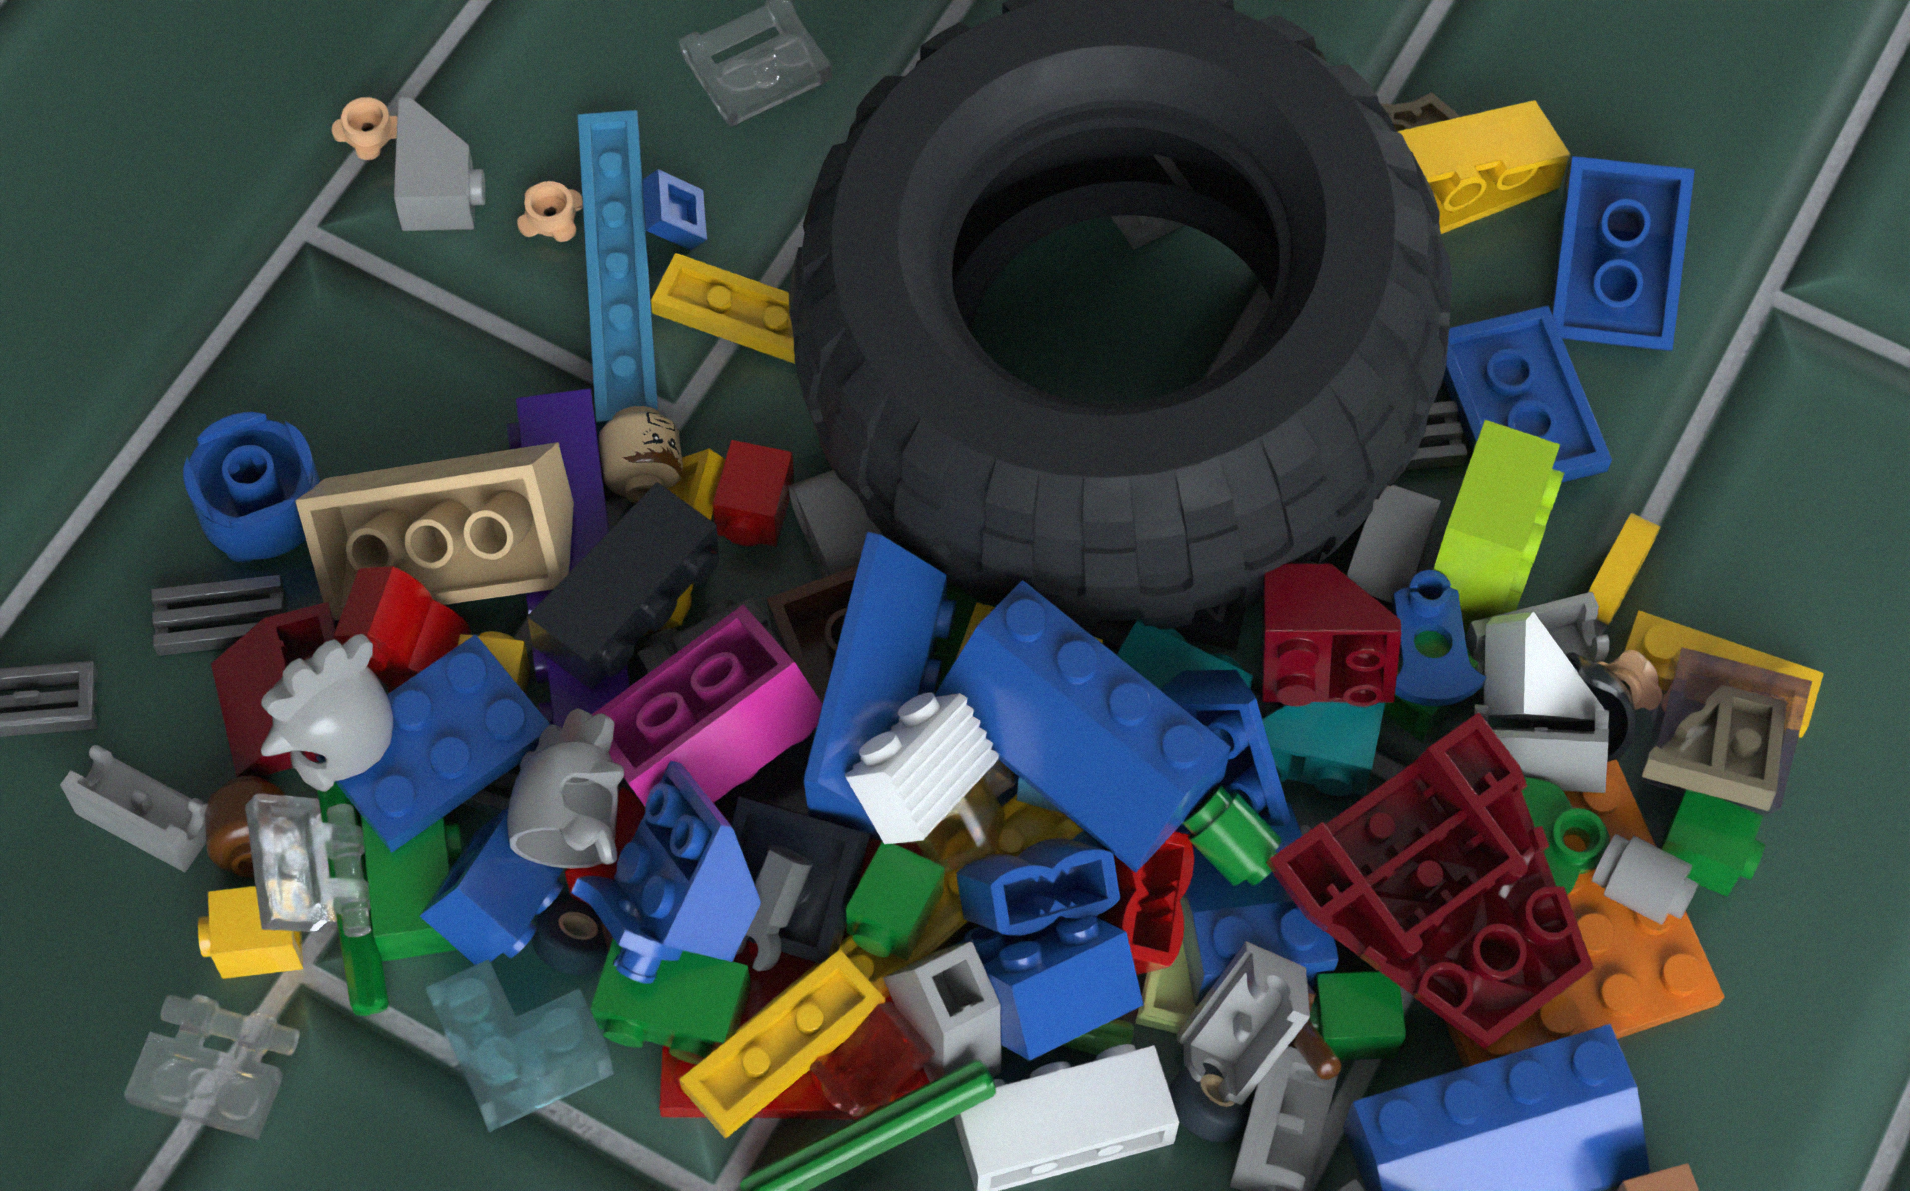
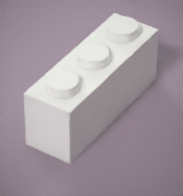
[954,1044,1179,1191]

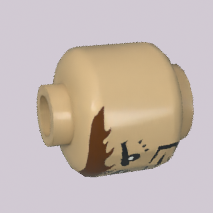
[598,406,683,503]

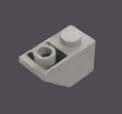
[883,941,1001,1082]

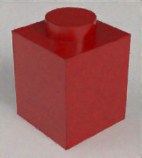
[712,440,794,547]

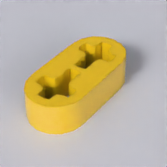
[1588,513,1661,625]

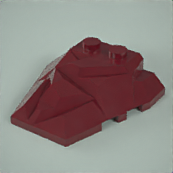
[1266,712,1594,1049]

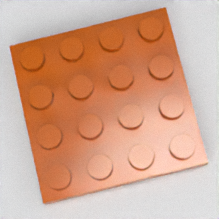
[1444,759,1725,1068]

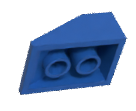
[1551,156,1695,351]
[1176,803,1339,1006]

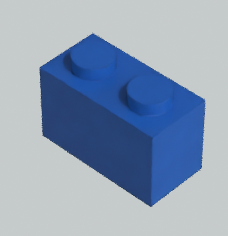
[420,806,564,969]

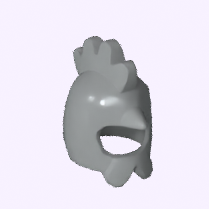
[261,634,393,792]
[507,709,625,869]

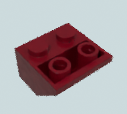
[1262,564,1401,707]
[211,602,336,777]

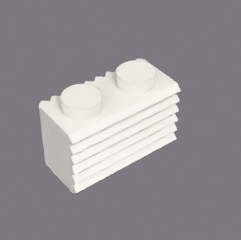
[845,693,999,844]

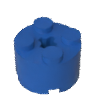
[183,412,320,563]

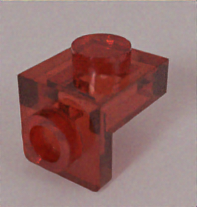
[809,1002,935,1117]

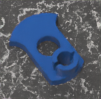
[1392,570,1487,707]
[571,876,683,984]

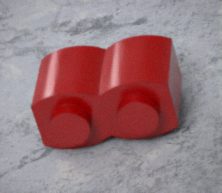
[333,566,471,693]
[1095,831,1194,975]

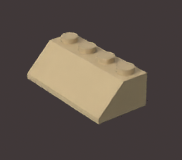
[295,442,574,620]

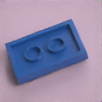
[1443,306,1612,483]
[314,634,551,853]

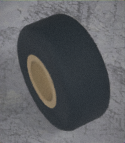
[532,901,608,975]
[1169,1063,1252,1142]

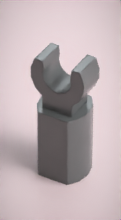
[736,845,813,971]

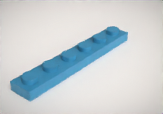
[578,110,658,434]

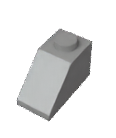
[394,97,485,231]

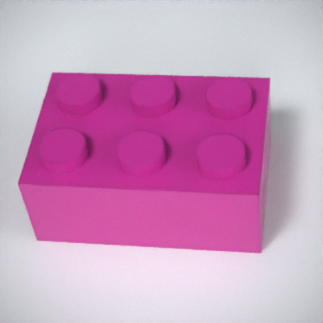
[592,604,823,807]

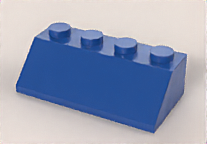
[804,532,957,841]
[934,580,1230,873]
[1343,1024,1650,1191]

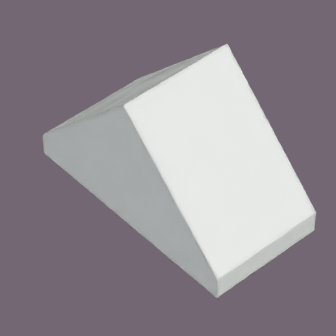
[1484,612,1605,723]

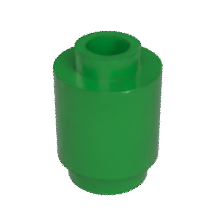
[1182,785,1282,886]

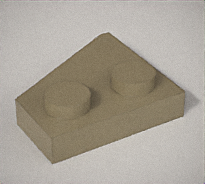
[1642,685,1787,811]

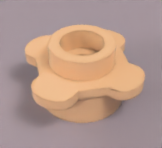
[332,97,397,160]
[517,181,583,242]
[1596,650,1663,710]

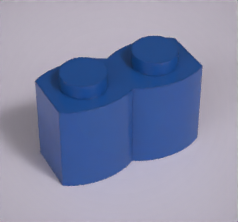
[956,838,1120,935]

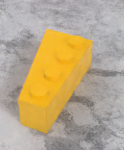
[1397,100,1570,234]

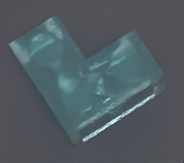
[425,959,614,1132]

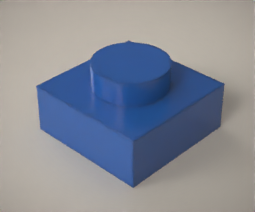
[642,169,707,250]

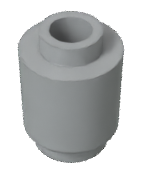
[1591,834,1699,925]

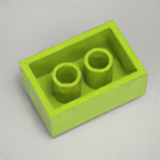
[1425,420,1564,633]

